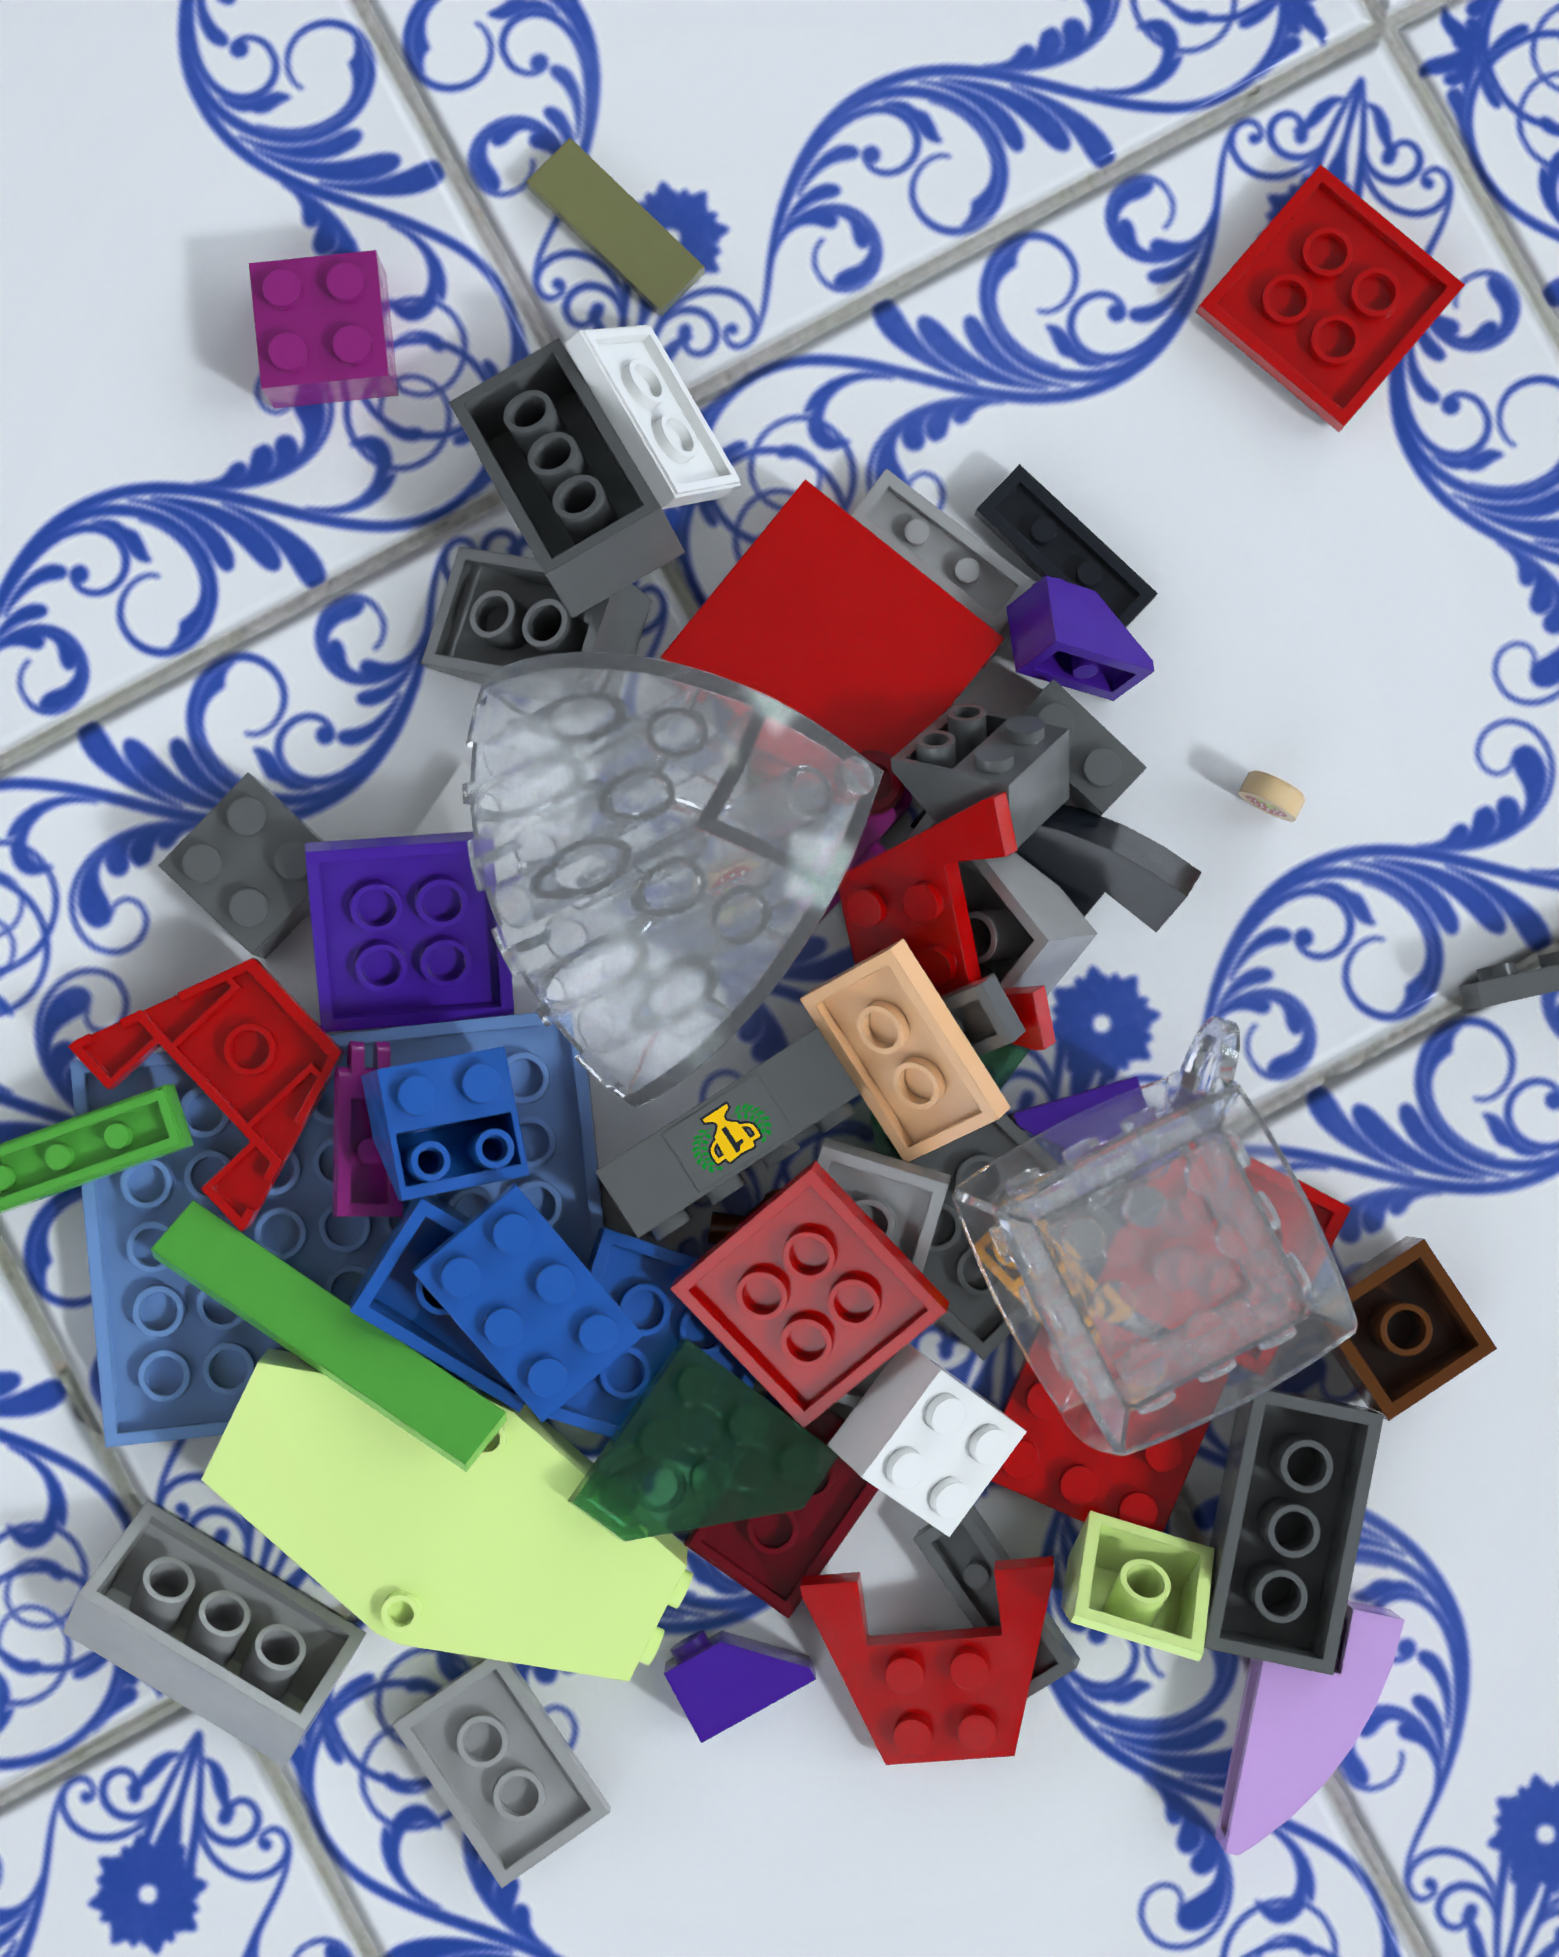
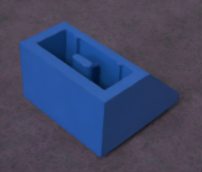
[361,1046,530,1201]

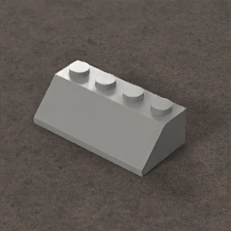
[63,1500,367,1767]

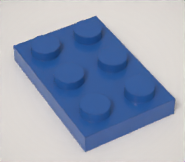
[412,1182,644,1423]

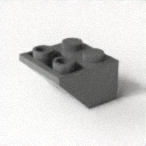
[891,703,1069,855]

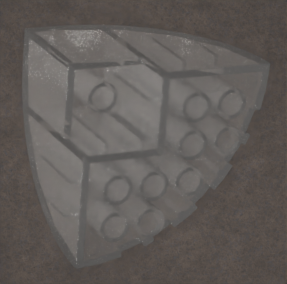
[462,652,884,1108]

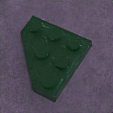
[567,1339,838,1542]

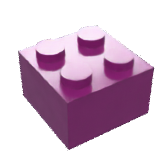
[249,250,399,409]

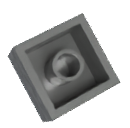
[158,772,324,959]

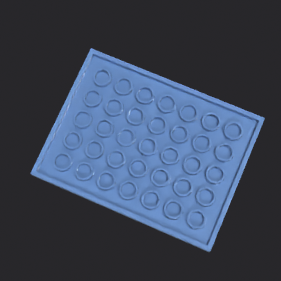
[70,1008,605,1448]

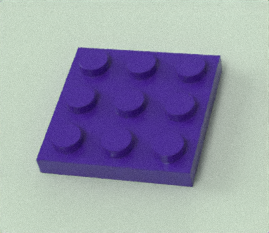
[305,829,514,1032]

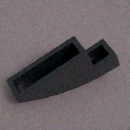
[910,804,1202,933]

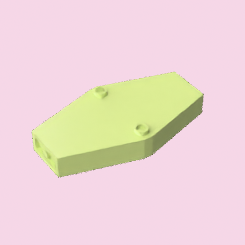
[201,1348,693,1681]

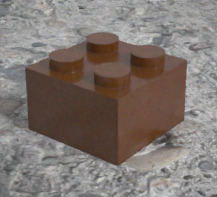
[1301,1236,1497,1421]

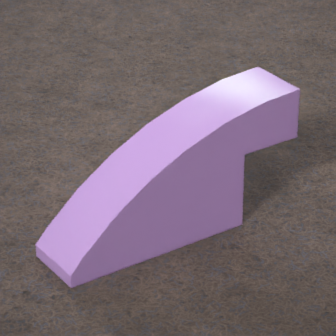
[1215,1600,1405,1855]

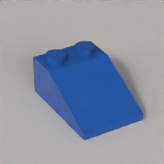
[350,1195,525,1412]

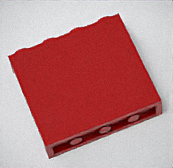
[660,479,1005,823]

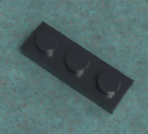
[974,464,1158,628]

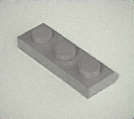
[851,469,1036,634]

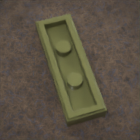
[526,138,705,317]

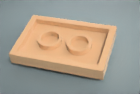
[800,939,1011,1162]

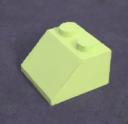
[1061,1511,1215,1661]

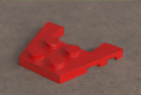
[836,792,1056,1051]
[68,958,345,1232]
[800,1556,1055,1765]

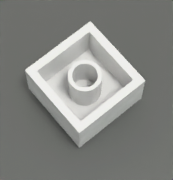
[827,1343,1027,1537]

